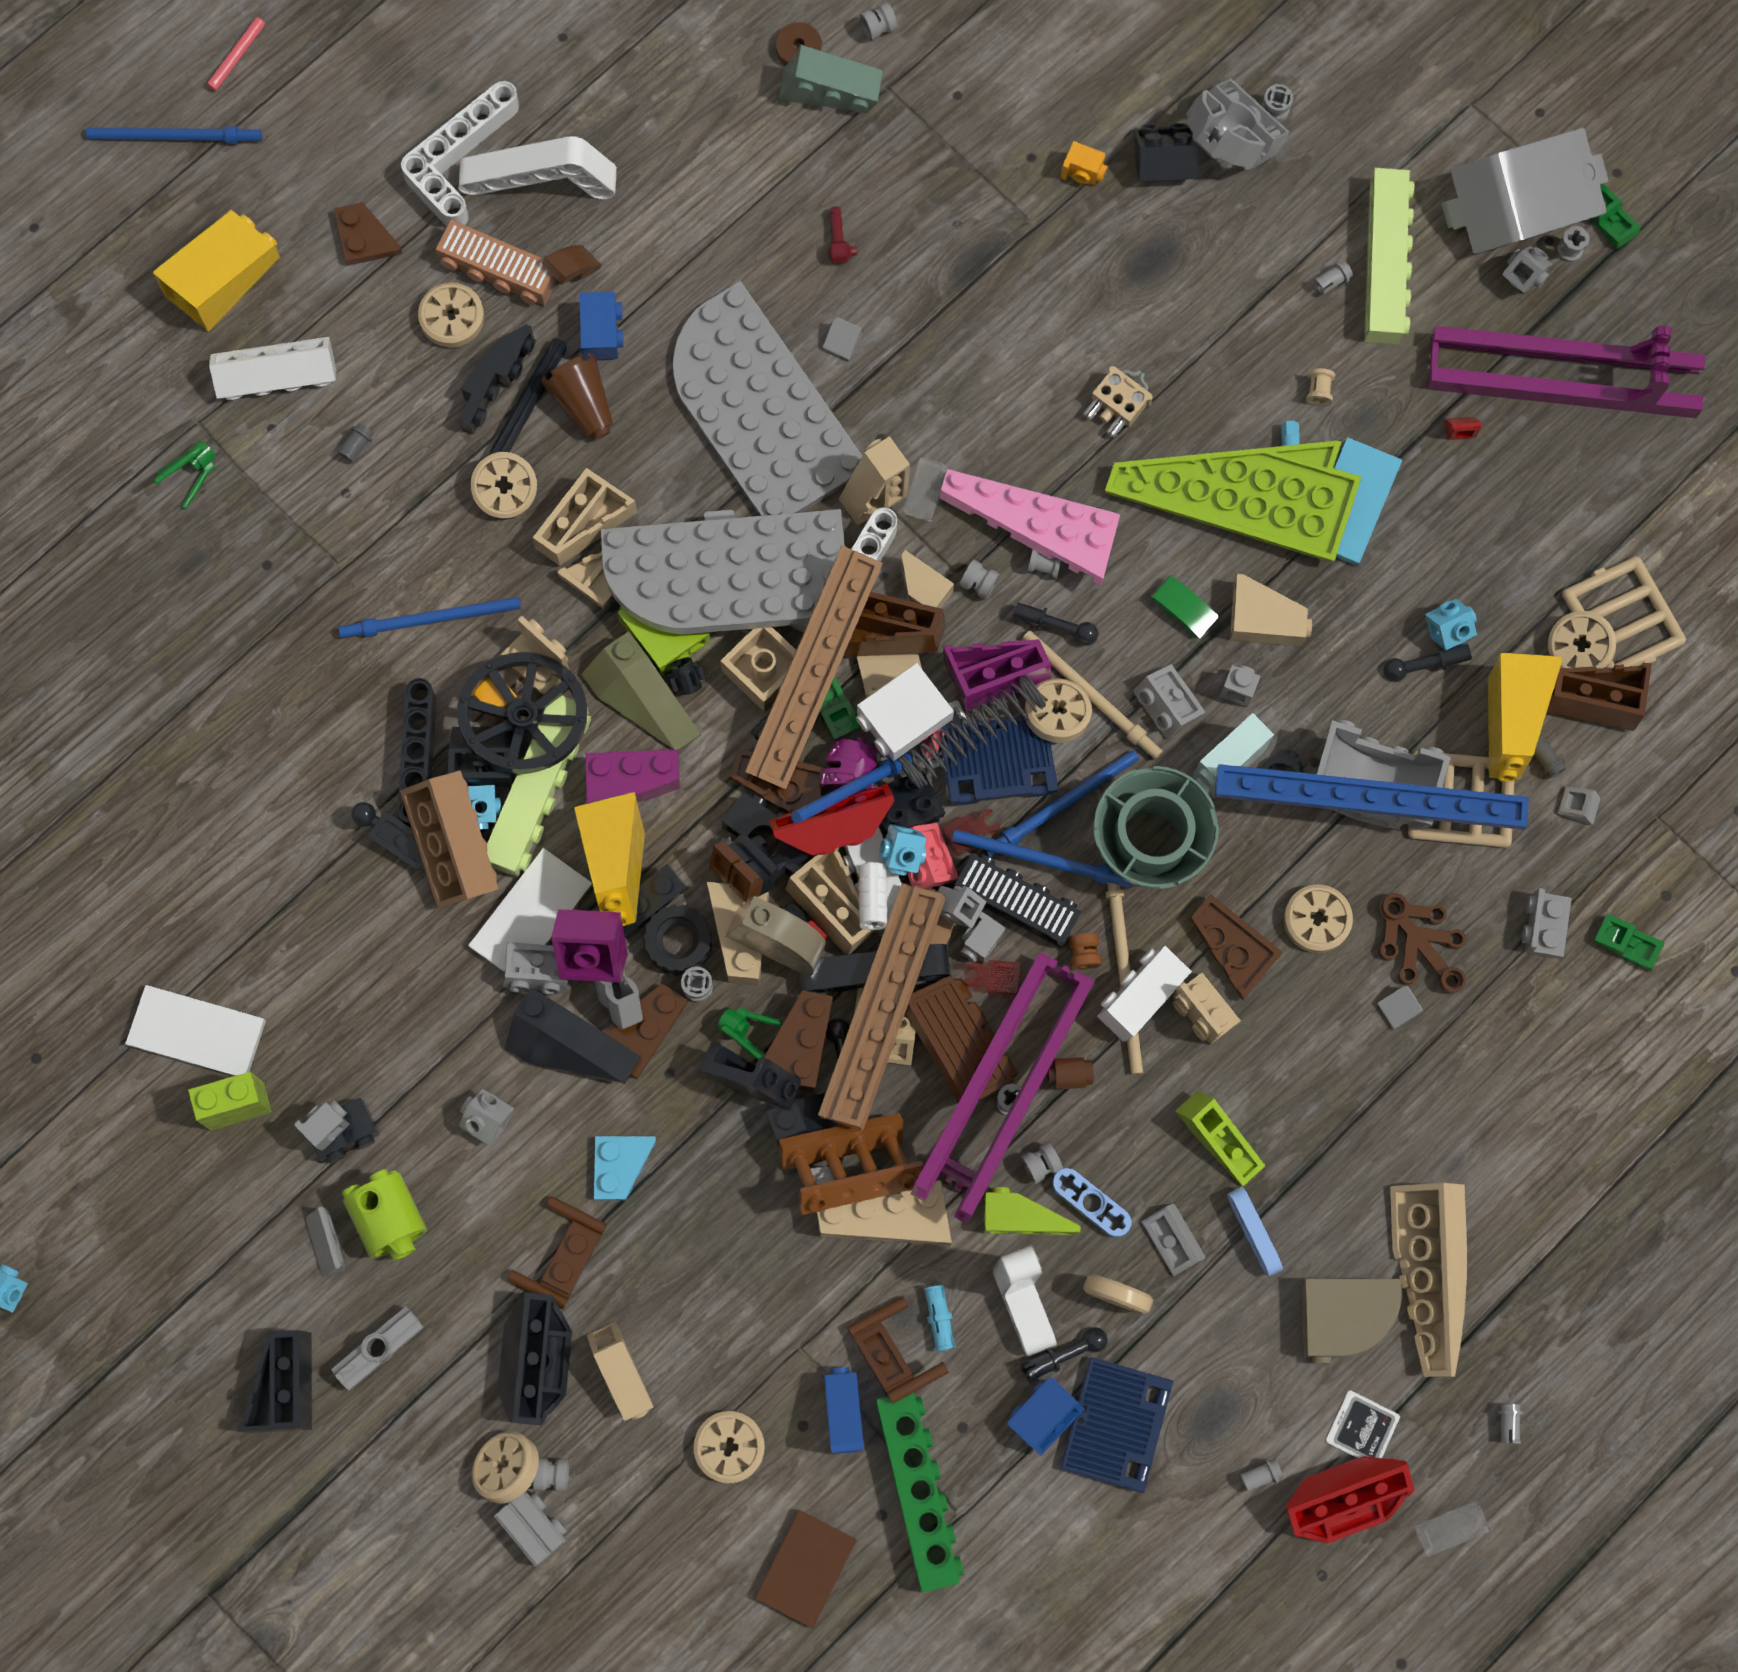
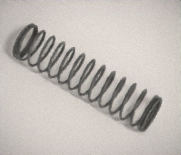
[898,674,1046,790]

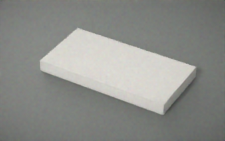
[468,848,593,973]
[125,985,266,1076]

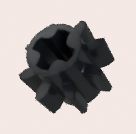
[666,657,706,695]

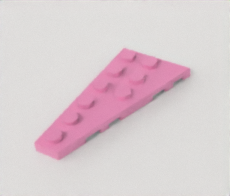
[939,469,1120,586]

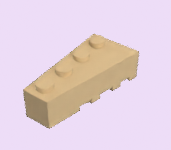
[817,1180,952,1247]

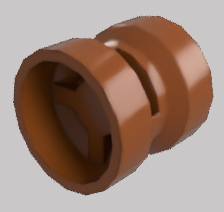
[1068,933,1102,970]

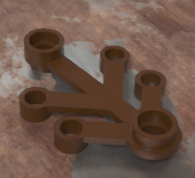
[1378,893,1466,994]

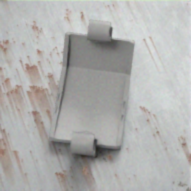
[1441,128,1609,254]

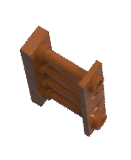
[779,1113,924,1215]

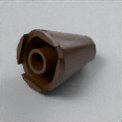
[541,353,613,440]

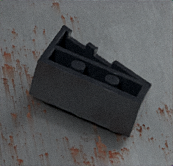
[237,1330,312,1433]

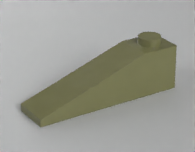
[581,631,701,752]

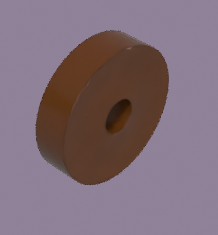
[776,22,822,66]

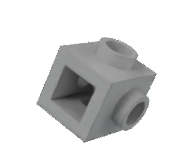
[1502,246,1553,293]
[458,1089,514,1146]

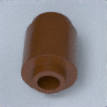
[1048,1057,1093,1090]

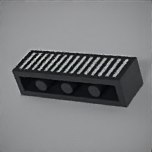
[954,853,1081,949]

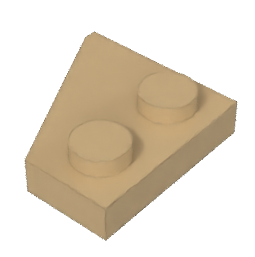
[557,552,614,609]

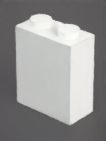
[856,663,954,761]

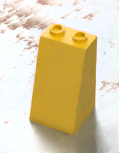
[153,210,280,332]
[1488,653,1562,782]
[574,792,645,927]

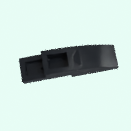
[459,324,536,435]
[623,864,688,940]

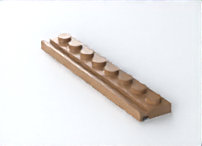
[744,545,883,789]
[818,883,946,1130]

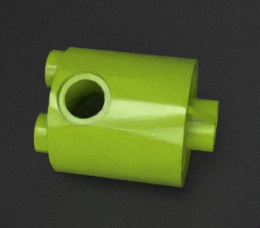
[342,1169,428,1261]

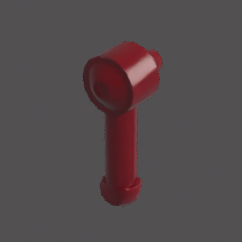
[828,206,857,264]

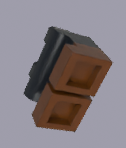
[709,833,787,902]

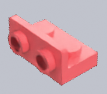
[907,823,959,890]

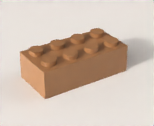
[400,770,499,909]

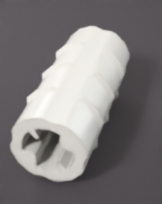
[858,862,888,930]

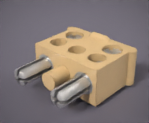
[1083,366,1152,437]

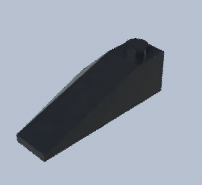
[504,988,641,1084]

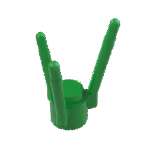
[154,440,216,509]
[717,1006,783,1061]

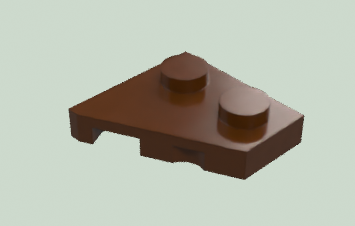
[334,202,402,266]

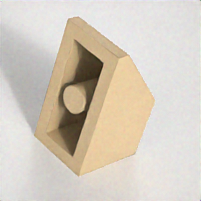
[901,550,954,608]

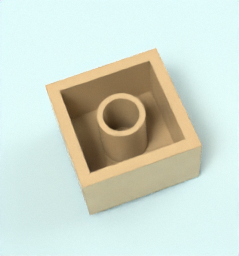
[720,627,796,712]

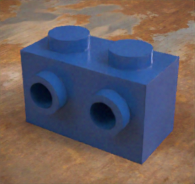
[579,292,624,360]
[1007,1376,1084,1456]

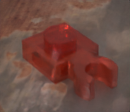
[942,809,1001,857]
[965,960,1020,995]

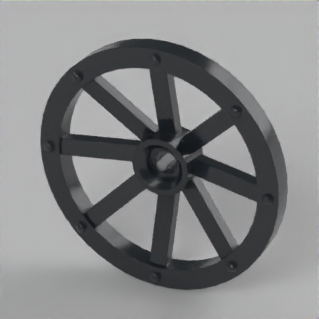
[457,652,587,774]

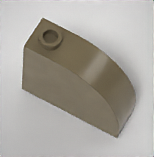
[725,895,826,977]
[1301,1279,1402,1364]

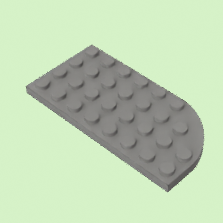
[673,281,862,516]
[601,509,845,634]

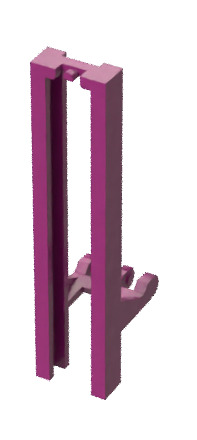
[1427,325,1705,418]
[911,952,1095,1224]

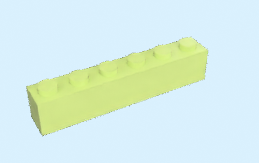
[1364,168,1414,345]
[487,696,591,878]

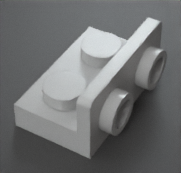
[1133,664,1206,739]
[1521,888,1572,959]
[503,942,568,995]

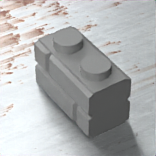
[494,1491,567,1567]

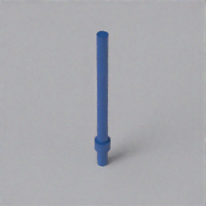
[86,126,262,144]
[339,597,521,638]
[983,750,1140,858]
[791,752,913,824]
[952,829,1132,888]

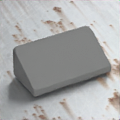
[1141,1204,1205,1277]
[306,1207,346,1277]

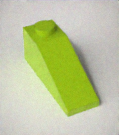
[1175,1090,1265,1186]
[984,1187,1081,1236]

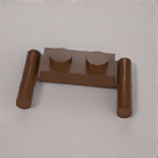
[507,1196,607,1309]
[847,1296,949,1404]

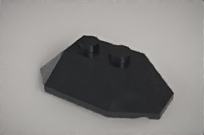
[497,1292,572,1425]

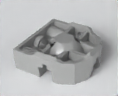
[1186,79,1290,170]

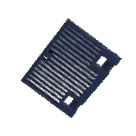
[941,717,1058,806]
[1060,1357,1174,1494]

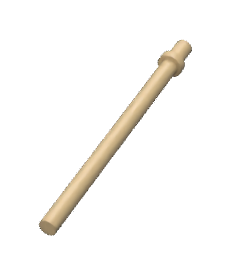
[1105,882,1143,1075]

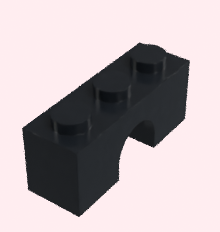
[721,792,815,877]

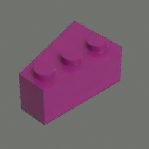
[943,639,1051,712]
[585,750,680,804]

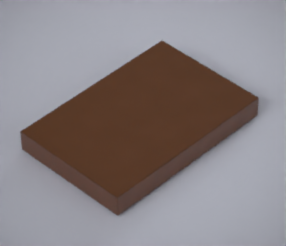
[755,1510,857,1629]

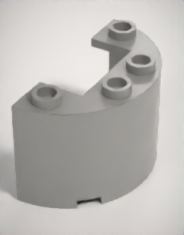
[1317,720,1451,830]

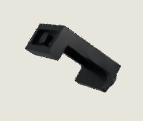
[699,1042,801,1109]

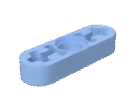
[1052,1168,1131,1238]
[1227,1187,1283,1277]

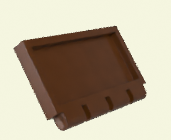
[905,976,1018,1103]

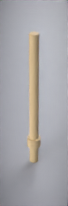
[1022,630,1163,760]

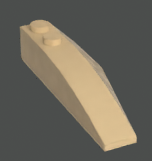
[1390,1183,1467,1377]

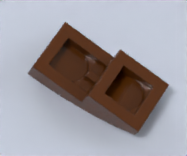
[542,245,602,284]

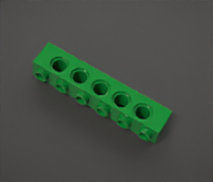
[876,1393,964,1593]

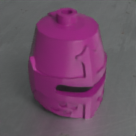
[819,737,877,791]

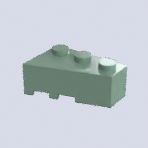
[778,45,883,113]

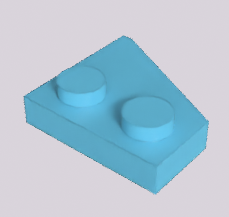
[594,1136,656,1201]

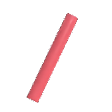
[206,17,265,92]

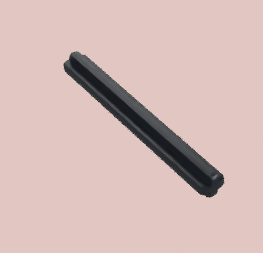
[487,338,567,456]

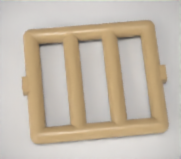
[1562,556,1686,668]
[1408,751,1515,848]

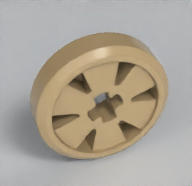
[418,283,484,348]
[471,452,537,519]
[1548,611,1616,669]
[1024,678,1092,743]
[1283,884,1353,953]
[1083,1274,1154,1314]
[694,1411,765,1483]
[472,1431,539,1504]

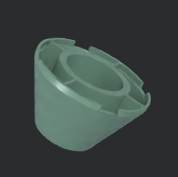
[1094,766,1219,889]

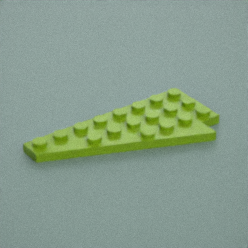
[1105,441,1362,563]

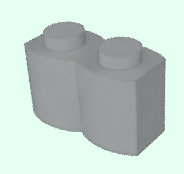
[594,969,643,1029]

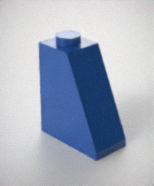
[824,1367,864,1455]

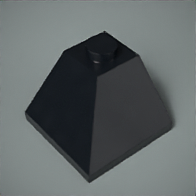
[766,1093,837,1175]

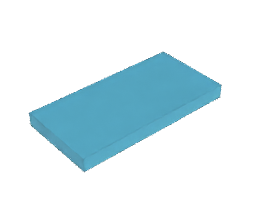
[1335,437,1402,566]

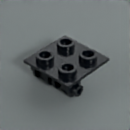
[882,770,946,836]

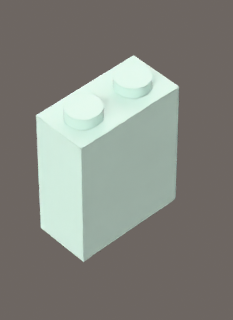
[1193,713,1274,798]

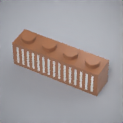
[436,220,558,307]

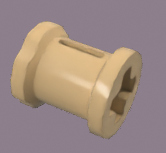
[1306,368,1335,406]

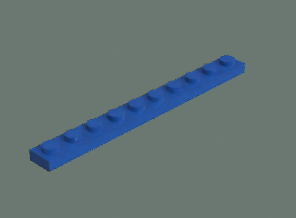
[1214,764,1529,830]

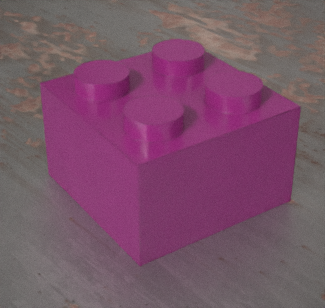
[551,909,628,982]

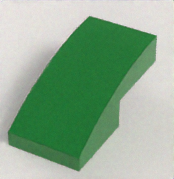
[1591,184,1641,249]
[1150,575,1219,638]
[819,676,861,740]
[1594,913,1665,972]

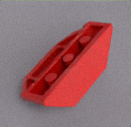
[769,784,894,856]
[1286,1456,1415,1544]

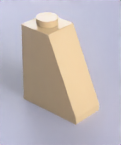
[1230,574,1312,646]
[587,1321,654,1421]

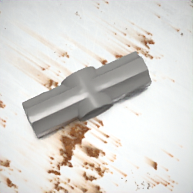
[331,1306,424,1391]

